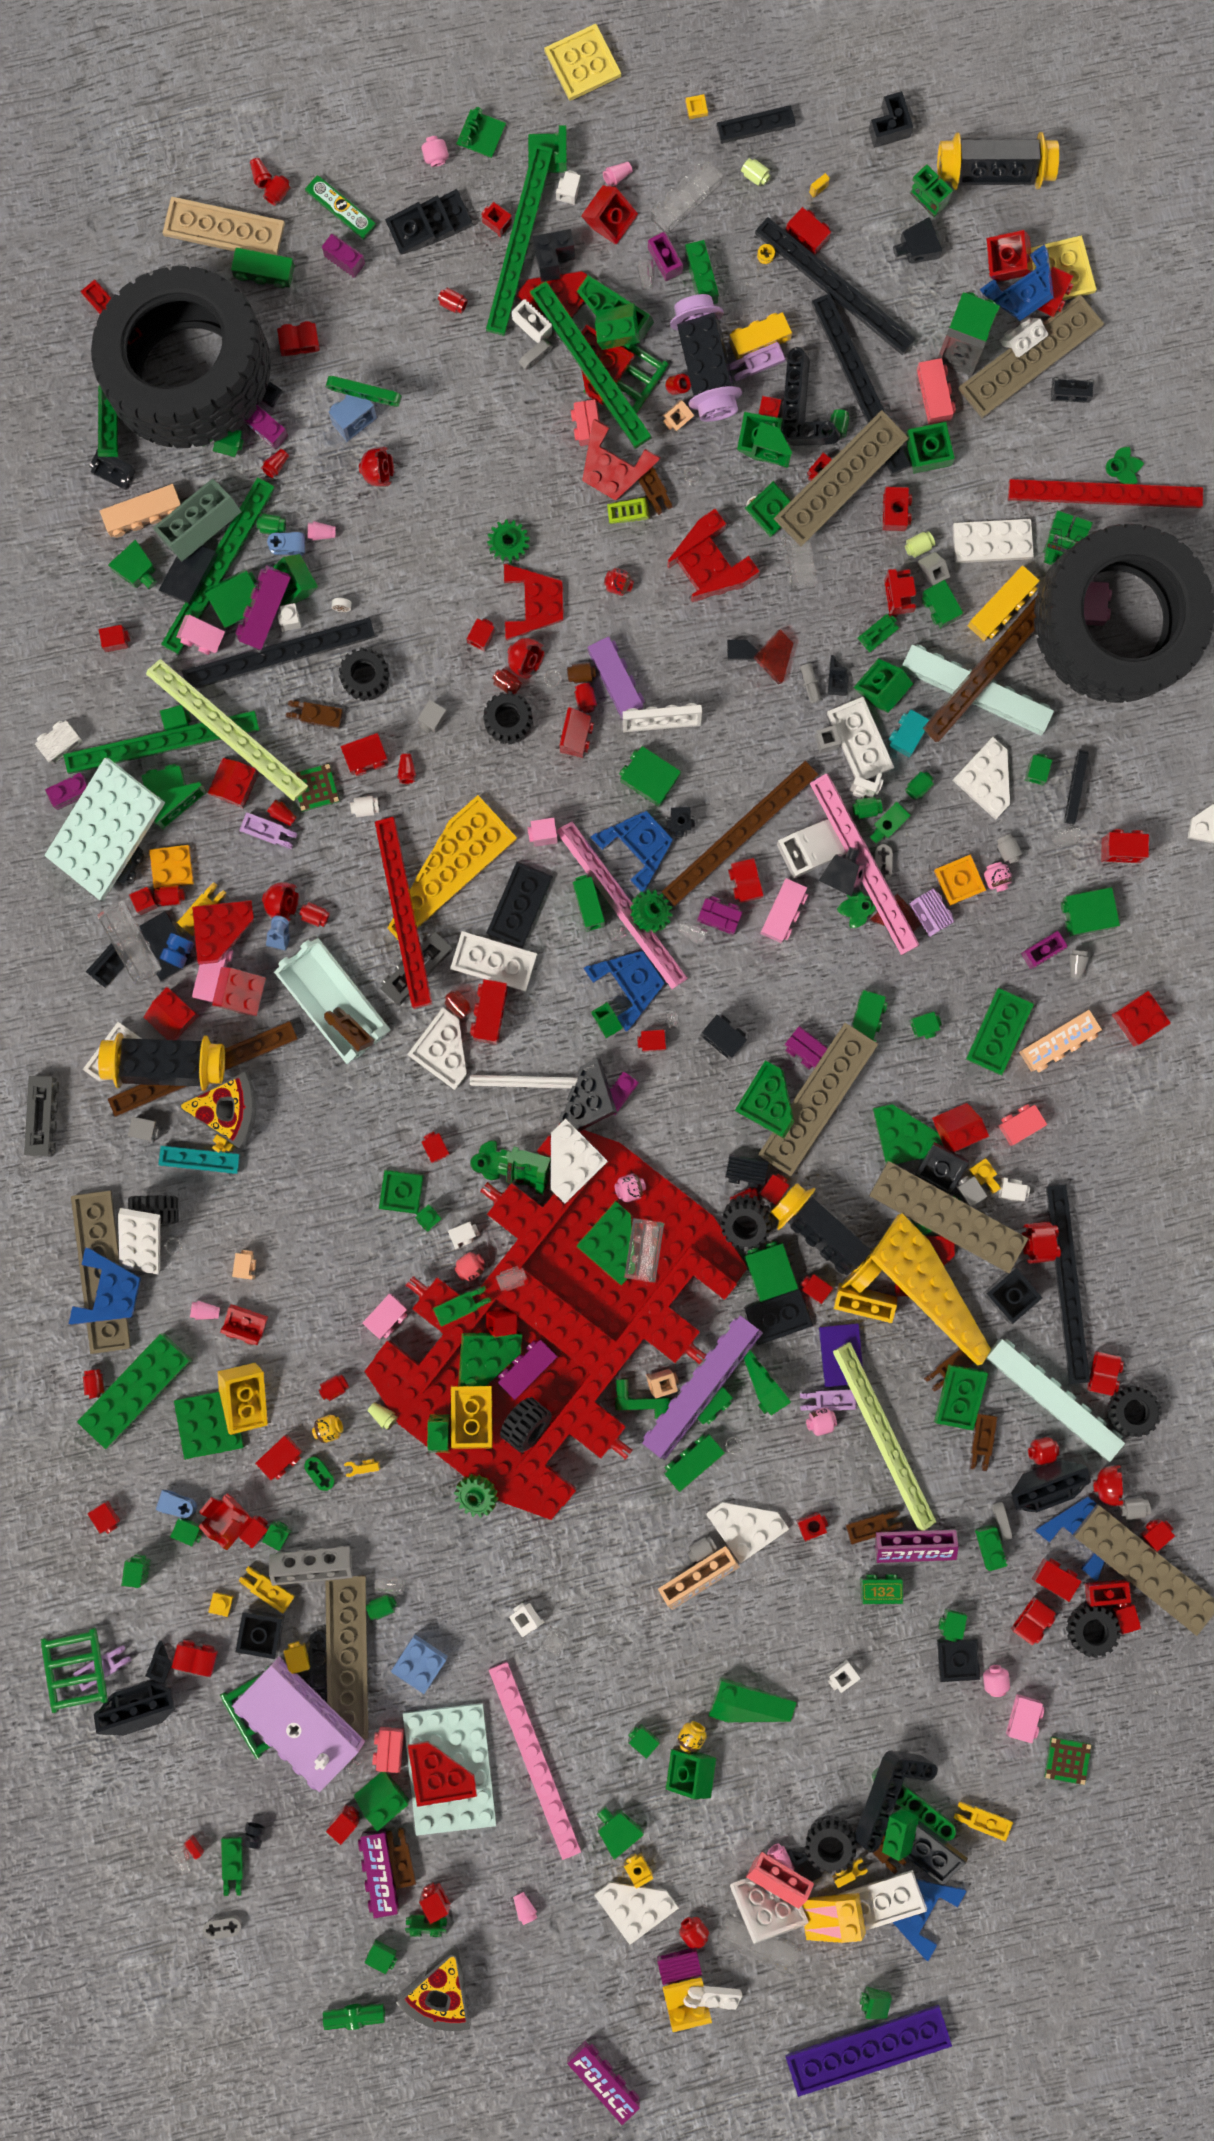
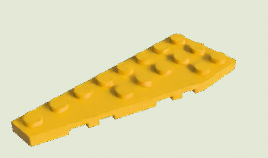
[387,795,517,940]
[870,1213,991,1366]

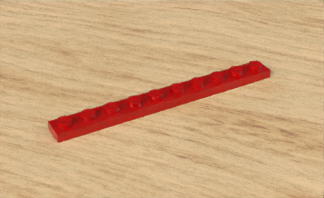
[1008,479,1203,509]
[374,817,433,1009]

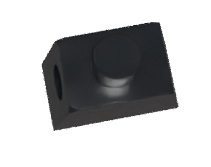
[893,217,942,264]
[819,846,865,896]

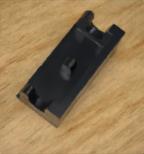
[1051,377,1093,403]
[89,449,135,490]
[86,943,132,988]

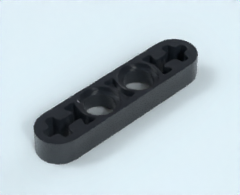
[1064,749,1089,825]
[309,1630,327,1703]

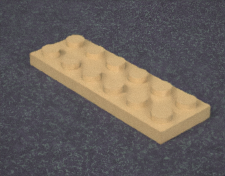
[163,196,285,255]

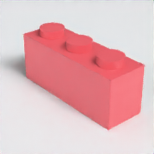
[917,358,956,425]
[746,1852,814,1909]

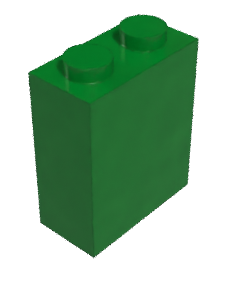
[204,569,257,628]
[619,746,681,807]
[573,875,605,932]
[1061,887,1120,937]
[744,1241,798,1301]

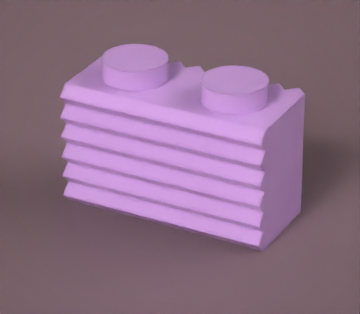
[910,888,954,937]

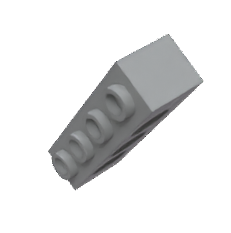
[269,1546,352,1586]

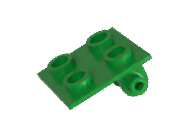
[456,107,506,158]

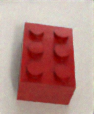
[470,979,508,1045]

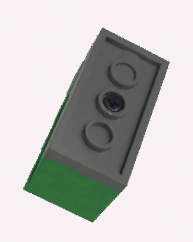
[937,292,1000,377]

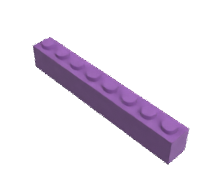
[642,1316,762,1460]

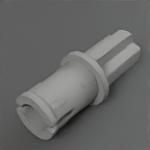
[800,664,821,703]

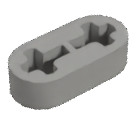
[519,339,553,371]
[874,844,893,881]
[992,1502,1012,1541]
[203,1915,242,1940]

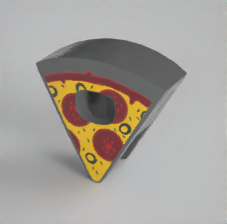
[180,1072,256,1149]
[396,1947,471,2031]

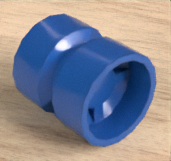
[159,933,194,969]

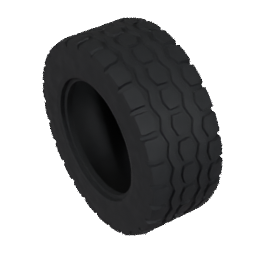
[91,266,271,448]
[1034,524,1214,703]

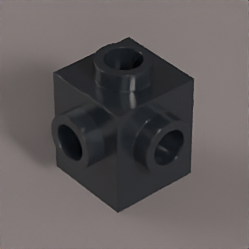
[667,807,695,837]

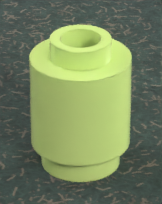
[741,158,771,187]
[905,531,935,558]

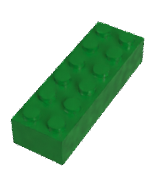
[77,1333,192,1450]

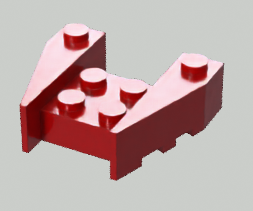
[667,508,760,603]

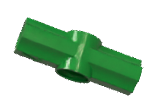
[322,2003,386,2030]

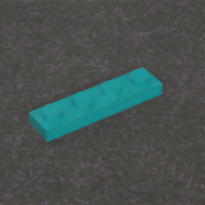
[158,1146,240,1174]

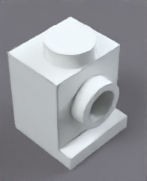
[556,170,581,205]
[277,603,301,632]
[998,1178,1030,1202]
[448,1222,480,1249]
[509,1603,545,1637]
[828,1659,861,1693]

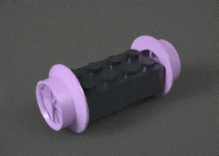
[670,294,742,422]

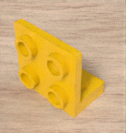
[662,1978,712,2032]

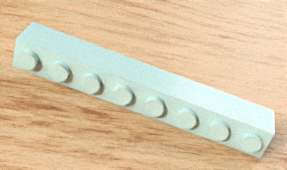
[901,645,1054,736]
[986,1339,1125,1462]

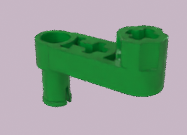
[615,1379,672,1419]

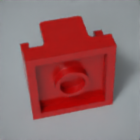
[884,569,916,617]
[198,1493,253,1550]

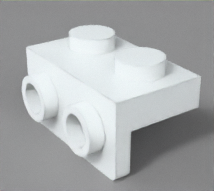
[999,317,1048,357]
[850,772,884,798]

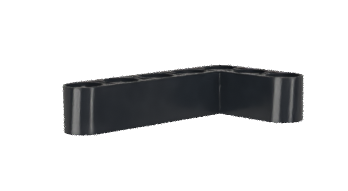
[781,347,841,446]
[854,1750,938,1853]

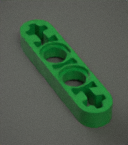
[325,376,402,407]

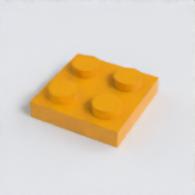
[149,845,194,889]
[933,854,986,906]

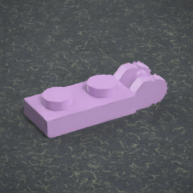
[729,342,786,381]
[239,812,297,849]
[800,1389,857,1411]
[73,1645,131,1691]

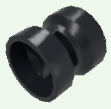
[241,1822,265,1849]

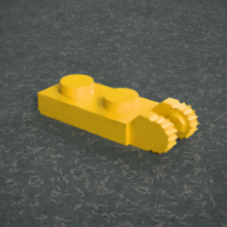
[177,882,227,936]
[239,1566,295,1614]
[953,1801,1013,1842]

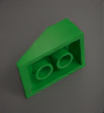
[154,782,207,829]

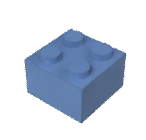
[329,395,377,442]
[391,1634,448,1694]

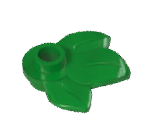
[1105,447,1144,484]
[837,891,876,928]
[470,1141,500,1180]

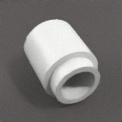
[350,796,379,817]

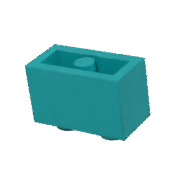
[889,709,929,758]

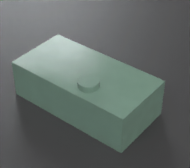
[153,478,241,562]

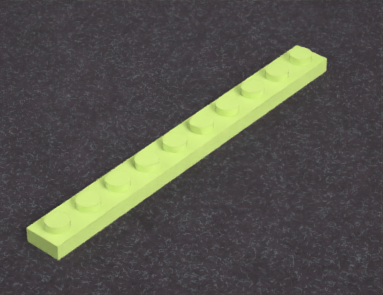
[146,659,308,801]
[833,1342,936,1531]

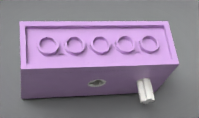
[232,1656,365,1792]

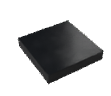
[937,1638,980,1682]

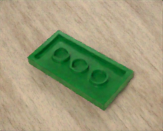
[965,988,1034,1076]

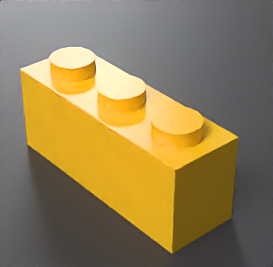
[729,312,792,360]
[834,1283,897,1323]

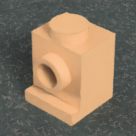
[663,400,694,431]
[232,1250,256,1279]
[646,1369,679,1399]

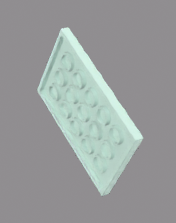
[44,758,165,901]
[403,1703,496,1836]

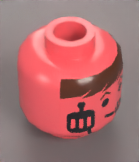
[455,1252,485,1282]

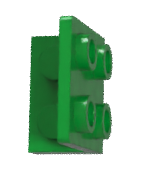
[528,125,567,173]

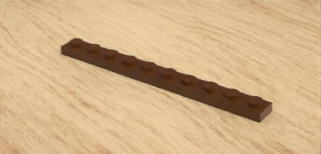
[923,595,1038,742]
[661,761,819,907]
[108,1021,298,1117]

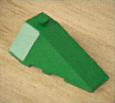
[577,275,654,349]
[743,1350,791,1416]
[708,1677,797,1723]

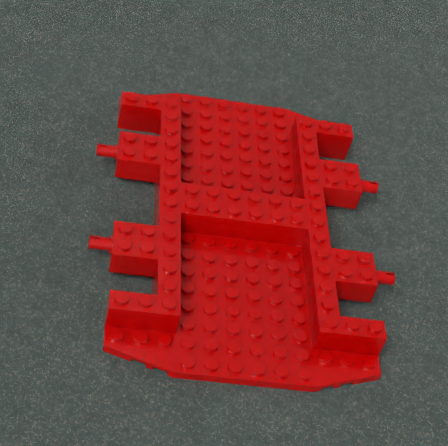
[364,1124,748,1520]

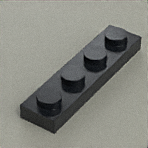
[716,105,796,144]

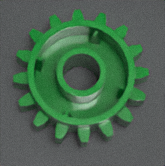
[487,519,530,564]
[630,889,673,933]
[454,1474,498,1518]

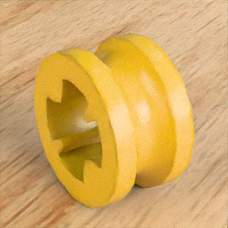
[757,244,775,264]

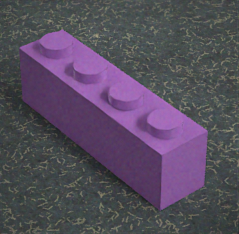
[588,636,645,720]

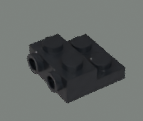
[915,1142,969,1195]

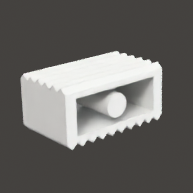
[512,299,552,343]
[35,720,83,765]

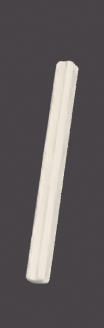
[470,1075,578,1088]

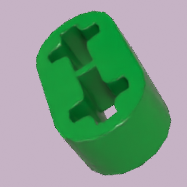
[304,1456,335,1491]

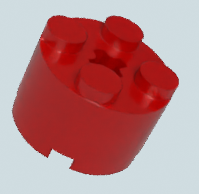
[1022,1222,1061,1264]

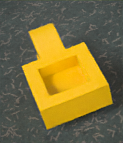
[212,1134,235,1153]
[969,1158,1001,1194]
[344,1459,381,1477]
[832,1858,868,1888]

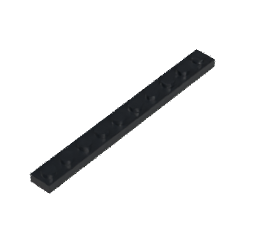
[755,217,916,356]
[811,293,910,475]
[182,617,376,689]
[1045,1184,1090,1384]

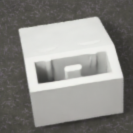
[777,819,847,879]

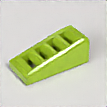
[607,497,650,524]

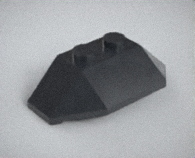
[1011,1460,1091,1513]
[93,1681,175,1736]

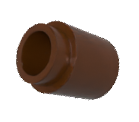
[567,662,596,684]

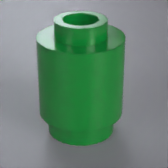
[827,409,850,440]
[257,513,286,535]
[905,771,934,801]
[852,797,883,819]
[366,1594,397,1620]

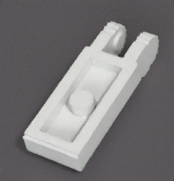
[683,1986,742,2010]

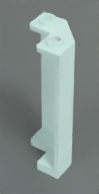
[274,938,391,1064]

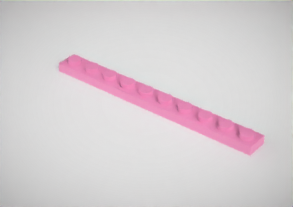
[810,774,920,955]
[556,822,688,989]
[489,1661,581,1860]

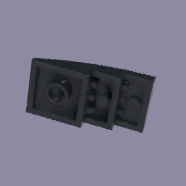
[385,189,474,255]

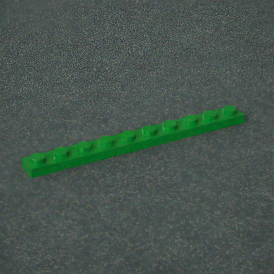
[486,144,553,336]
[530,281,652,449]
[161,477,275,655]
[63,711,260,774]

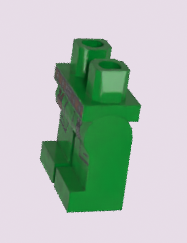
[910,164,953,217]
[1043,510,1093,565]
[497,1146,551,1195]

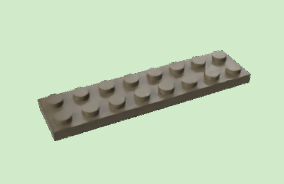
[958,294,1104,419]
[774,410,909,547]
[758,1023,878,1176]
[869,1161,1028,1273]
[71,1191,131,1354]
[1072,1504,1214,1636]
[325,1575,369,1739]

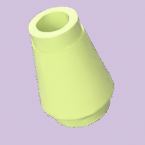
[368,1402,398,1430]

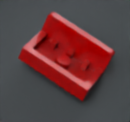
[220,1304,268,1345]

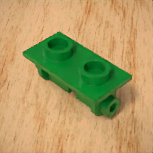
[857,614,899,653]
[405,1915,447,1937]

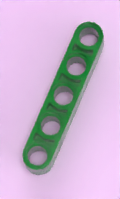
[872,1768,956,1841]

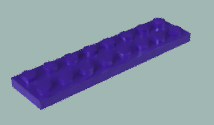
[785,2005,952,2097]

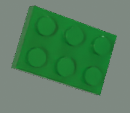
[934,1364,988,1431]

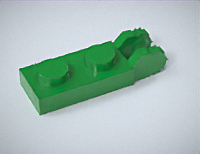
[433,1286,491,1327]
[221,1837,243,1896]

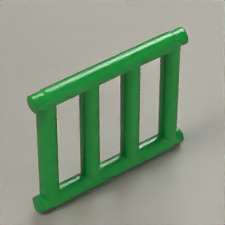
[583,345,669,414]
[41,1628,108,1713]
[220,1665,273,1759]

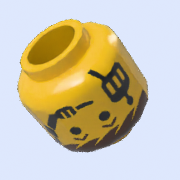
[312,1415,343,1443]
[677,1721,707,1753]

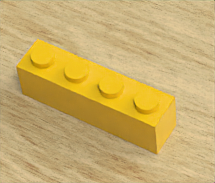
[967,565,1040,641]

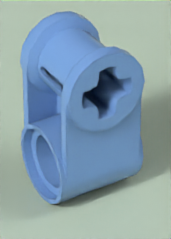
[267,532,305,555]
[266,916,290,951]
[156,1490,197,1518]

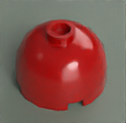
[359,447,394,487]
[508,638,544,679]
[262,882,299,921]
[1093,1465,1123,1506]

